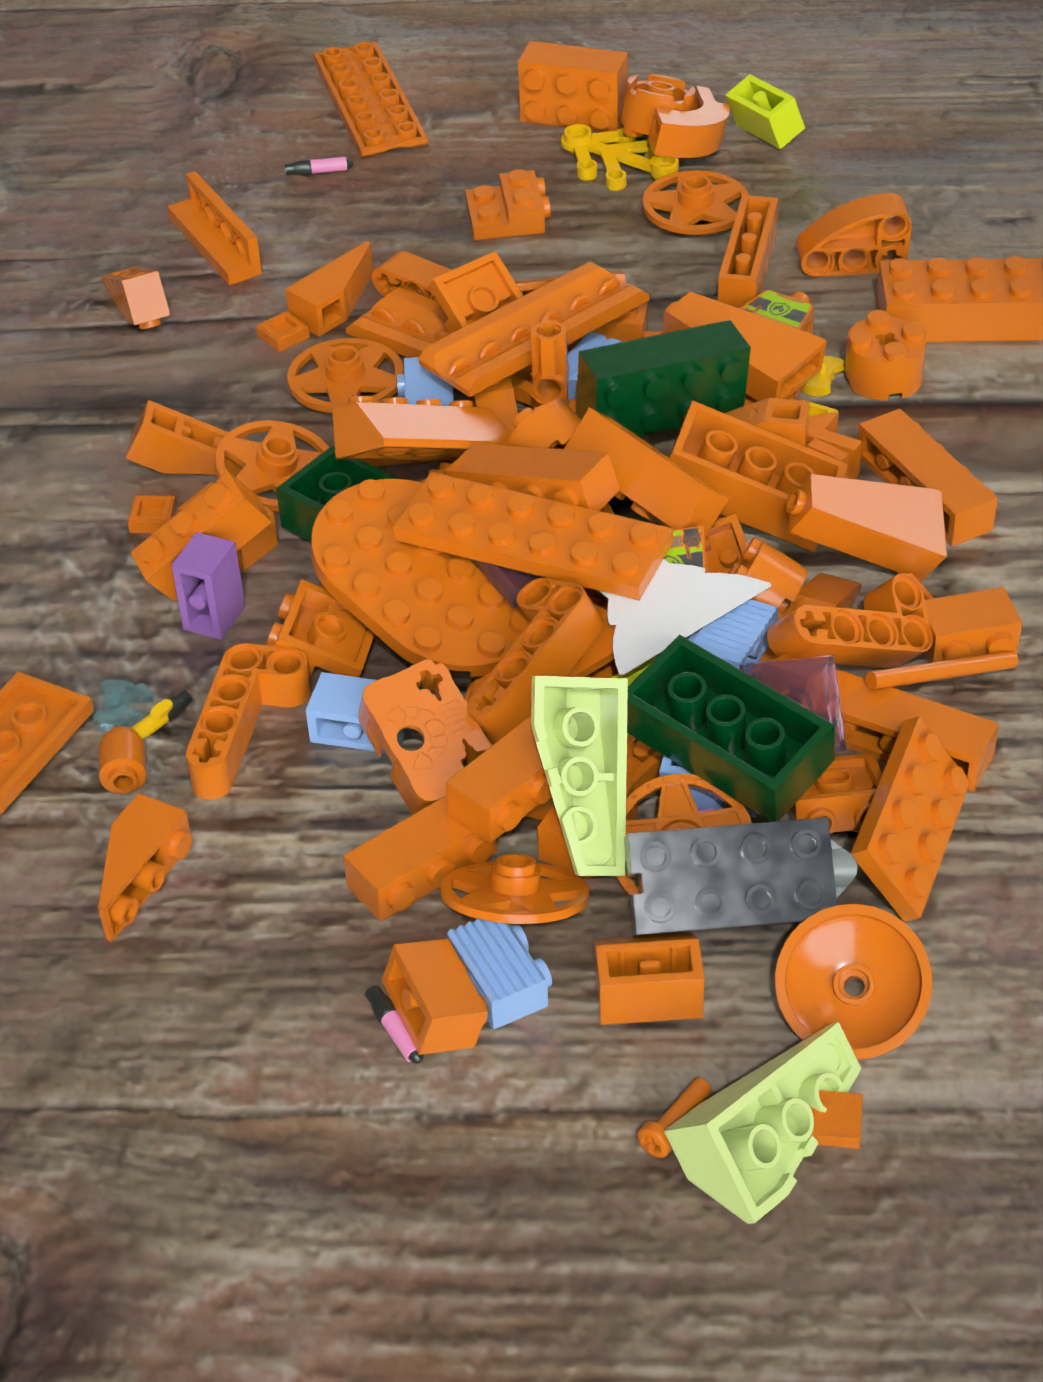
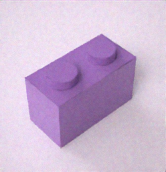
[172,532,245,640]

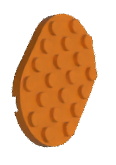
[311,479,541,677]

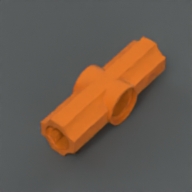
[531,319,570,408]

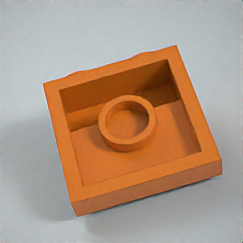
[465,169,551,240]
[429,251,523,334]
[266,579,375,677]
[788,753,883,834]

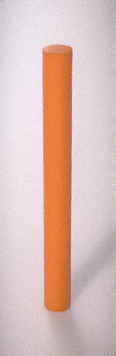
[865,651,1018,690]

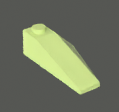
[531,676,628,876]
[664,1022,861,1224]

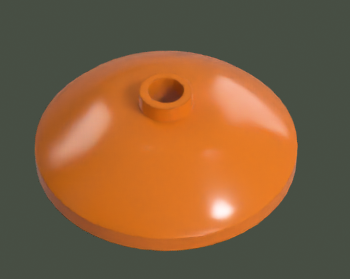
[775,904,932,1060]

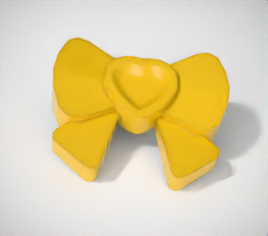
[801,356,845,397]

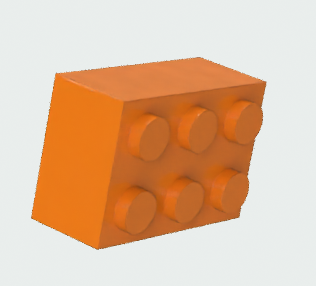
[518,41,628,132]

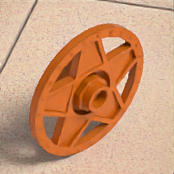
[643,170,749,235]
[287,338,404,413]
[214,420,329,511]
[616,773,752,896]
[440,854,589,924]

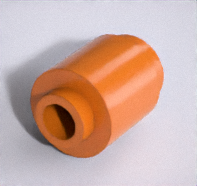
[99,726,146,794]

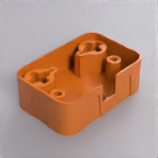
[358,659,491,815]

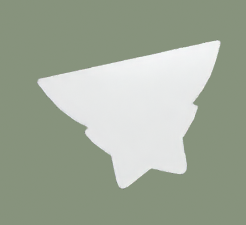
[600,559,771,675]

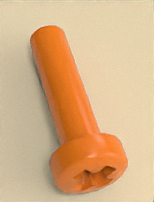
[637,1077,712,1158]

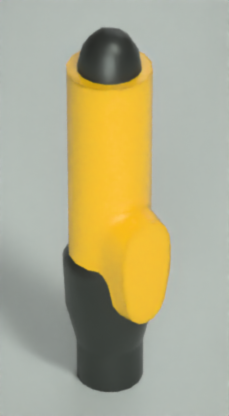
[131,690,193,741]

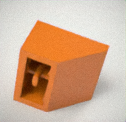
[592,932,705,1025]

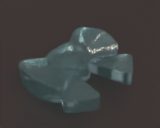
[93,679,153,733]

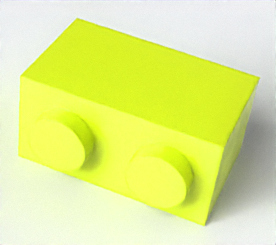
[725,74,805,149]

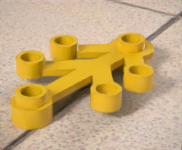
[561,124,679,191]

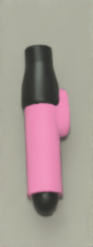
[285,157,353,176]
[365,985,423,1064]

